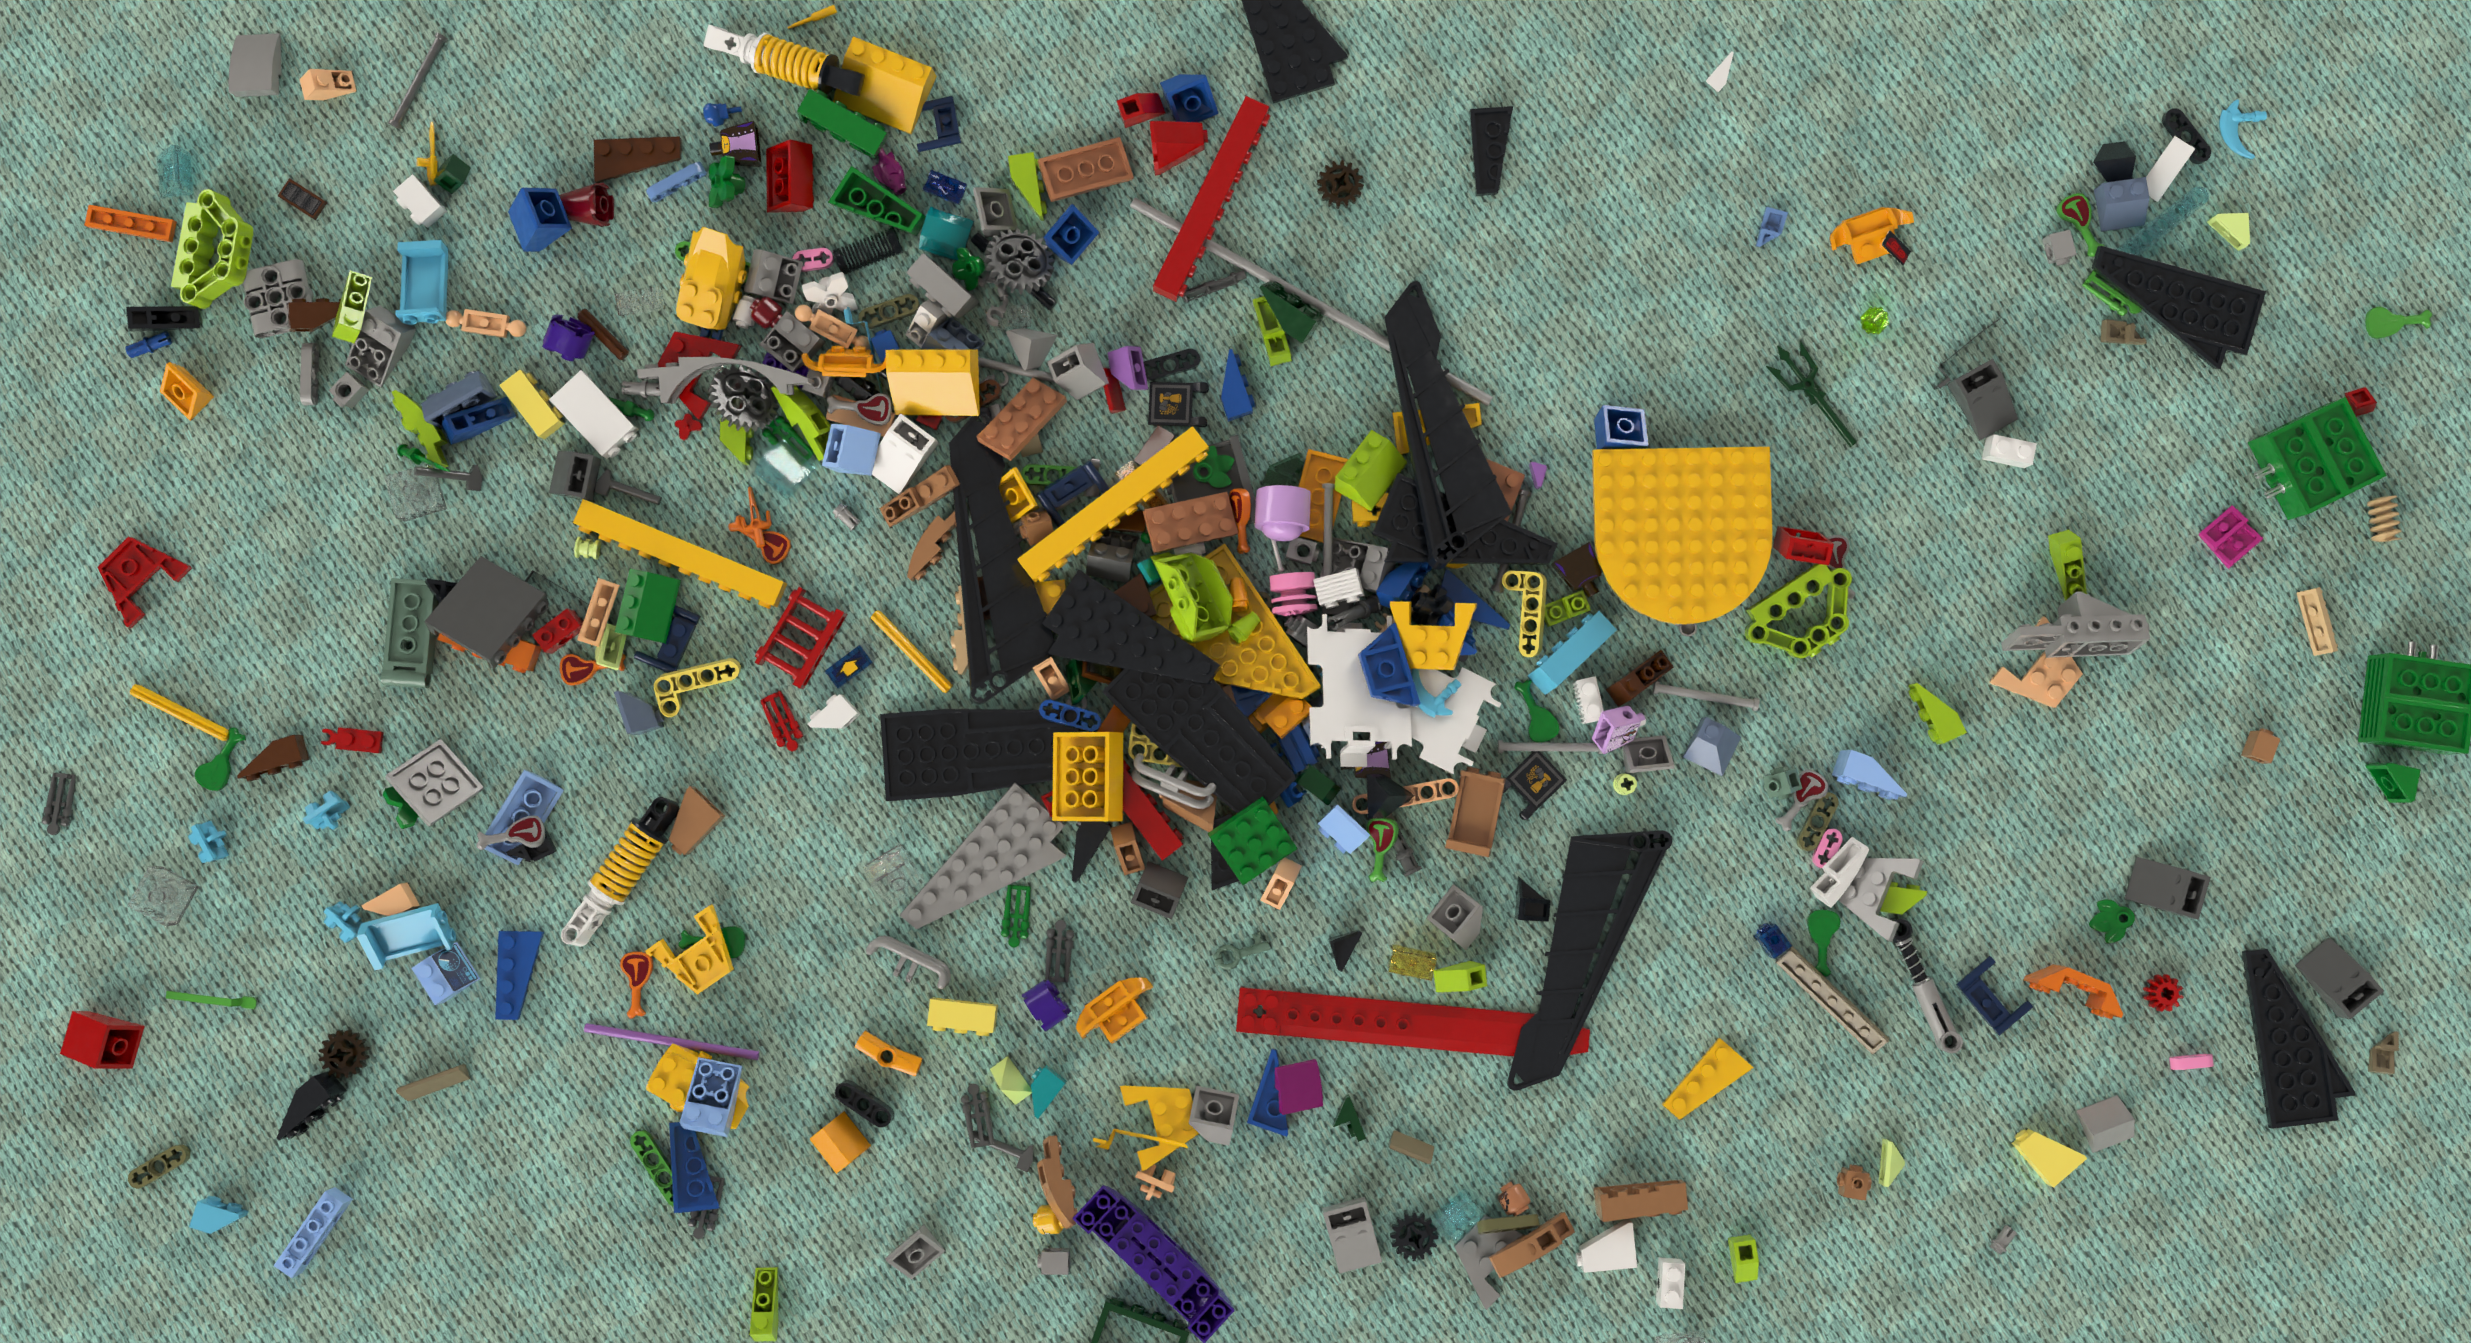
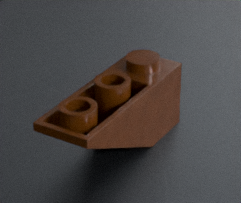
[287,298,341,332]
[1605,650,1674,707]
[237,735,309,782]

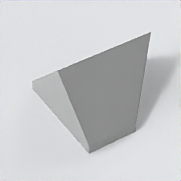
[1006,328,1058,371]

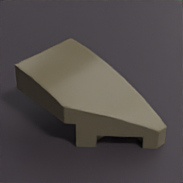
[2101,319,2147,345]
[2368,1031,2399,1075]

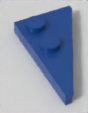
[1441,569,1510,630]
[1247,1048,1288,1137]

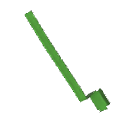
[166,991,258,1009]

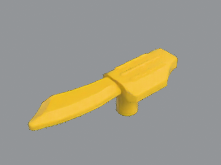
[416,122,437,186]

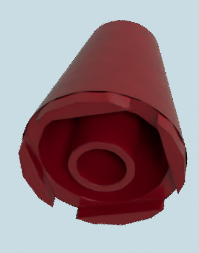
[559,183,614,227]

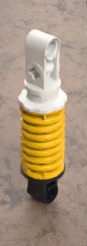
[703,24,865,96]
[561,797,680,947]

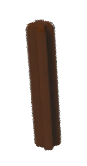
[577,308,629,360]

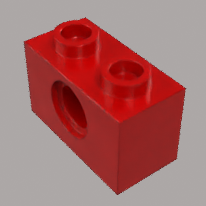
[532,608,583,654]

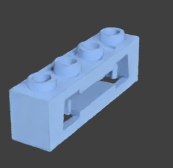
[274,1187,353,1278]

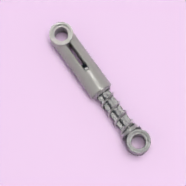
[1890,918,1963,1053]

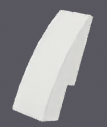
[1810,837,1869,908]

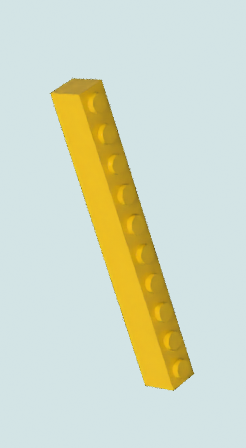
[1017,426,1209,582]
[573,499,787,609]

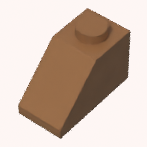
[1110,822,1145,875]

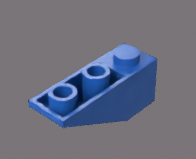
[1221,349,1256,422]
[1376,563,1432,608]

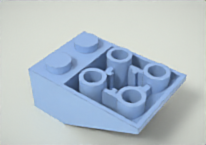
[1832,750,1907,800]
[679,1057,742,1137]

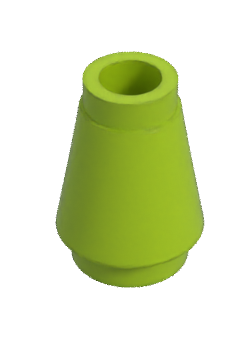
[1228,611,1261,643]

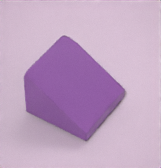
[1529,462,1547,489]

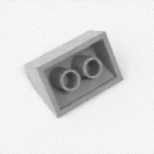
[906,253,979,319]

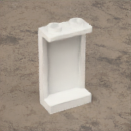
[549,370,639,459]

